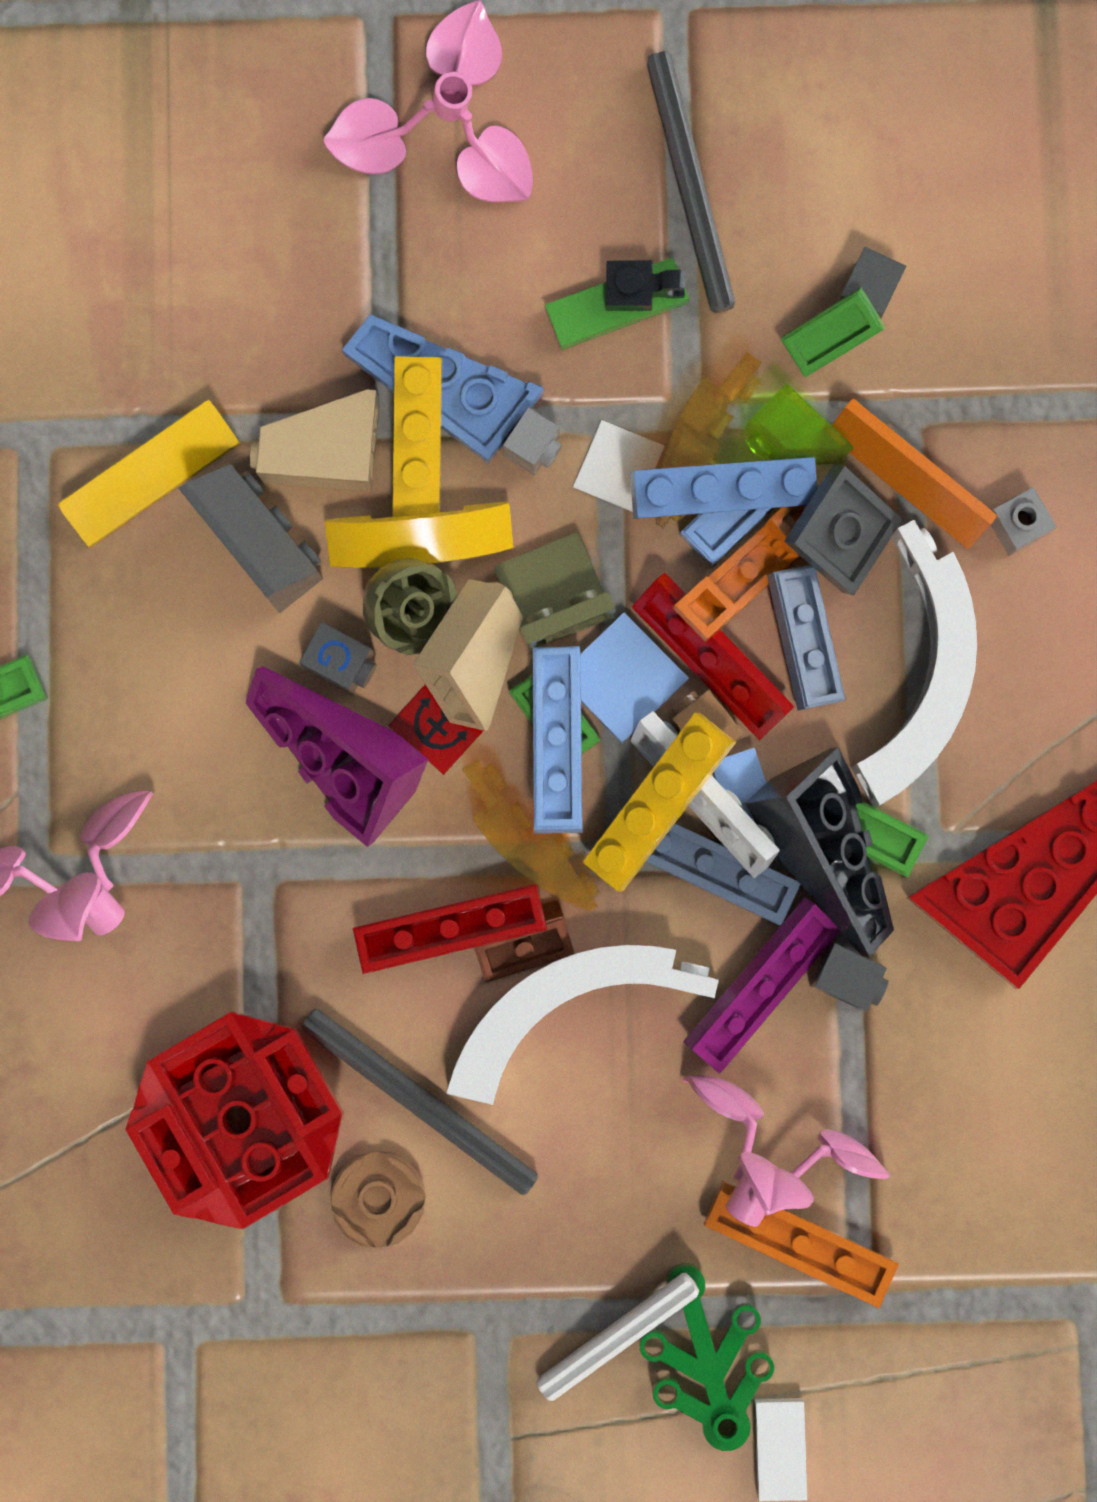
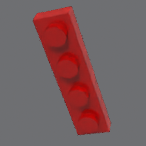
[631,573,794,741]

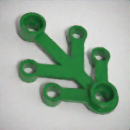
[639,1263,775,1451]

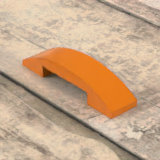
[673,505,807,642]

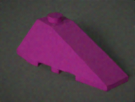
[245,666,429,847]

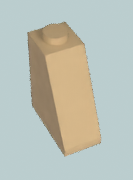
[250,389,380,491]
[413,579,523,731]

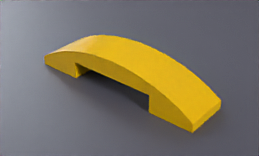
[324,501,514,568]

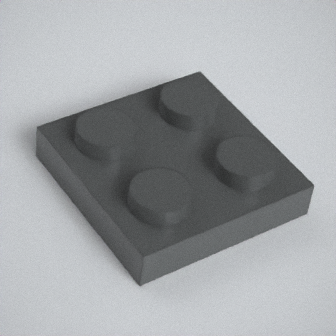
[784,464,903,596]

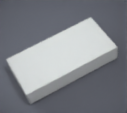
[754,1398,807,1501]

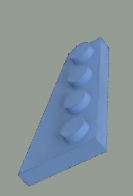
[342,314,544,464]

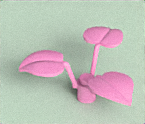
[324,0,533,203]
[0,791,154,941]
[682,1075,891,1226]

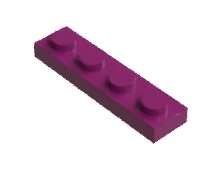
[683,898,840,1074]

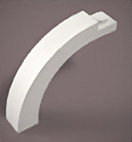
[851,520,977,808]
[446,945,718,1105]

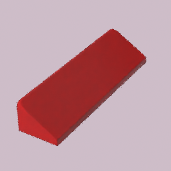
[352,884,547,974]

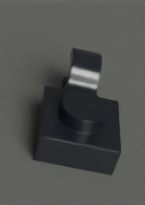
[606,260,685,311]

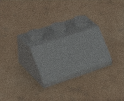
[178,464,322,613]

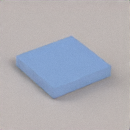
[581,613,689,744]

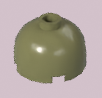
[363,558,458,655]

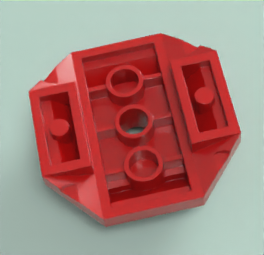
[125,1011,344,1229]

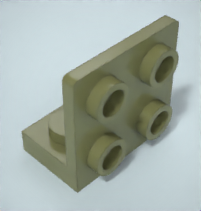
[494,533,615,652]

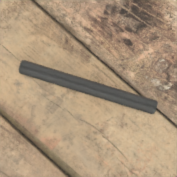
[647,51,735,313]
[301,1009,538,1195]

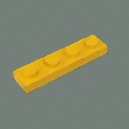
[393,356,442,517]
[583,712,736,892]

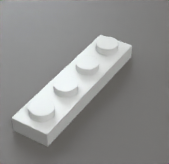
[630,711,780,878]

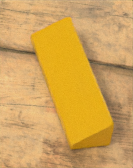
[57,400,240,548]

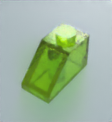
[744,383,854,465]

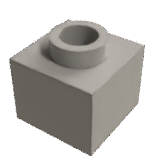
[503,407,562,476]
[991,487,1057,556]

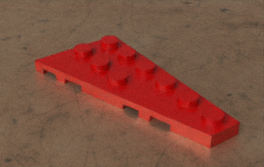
[906,780,1097,989]

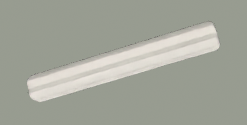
[537,1273,699,1401]

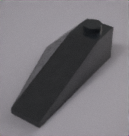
[745,747,894,957]

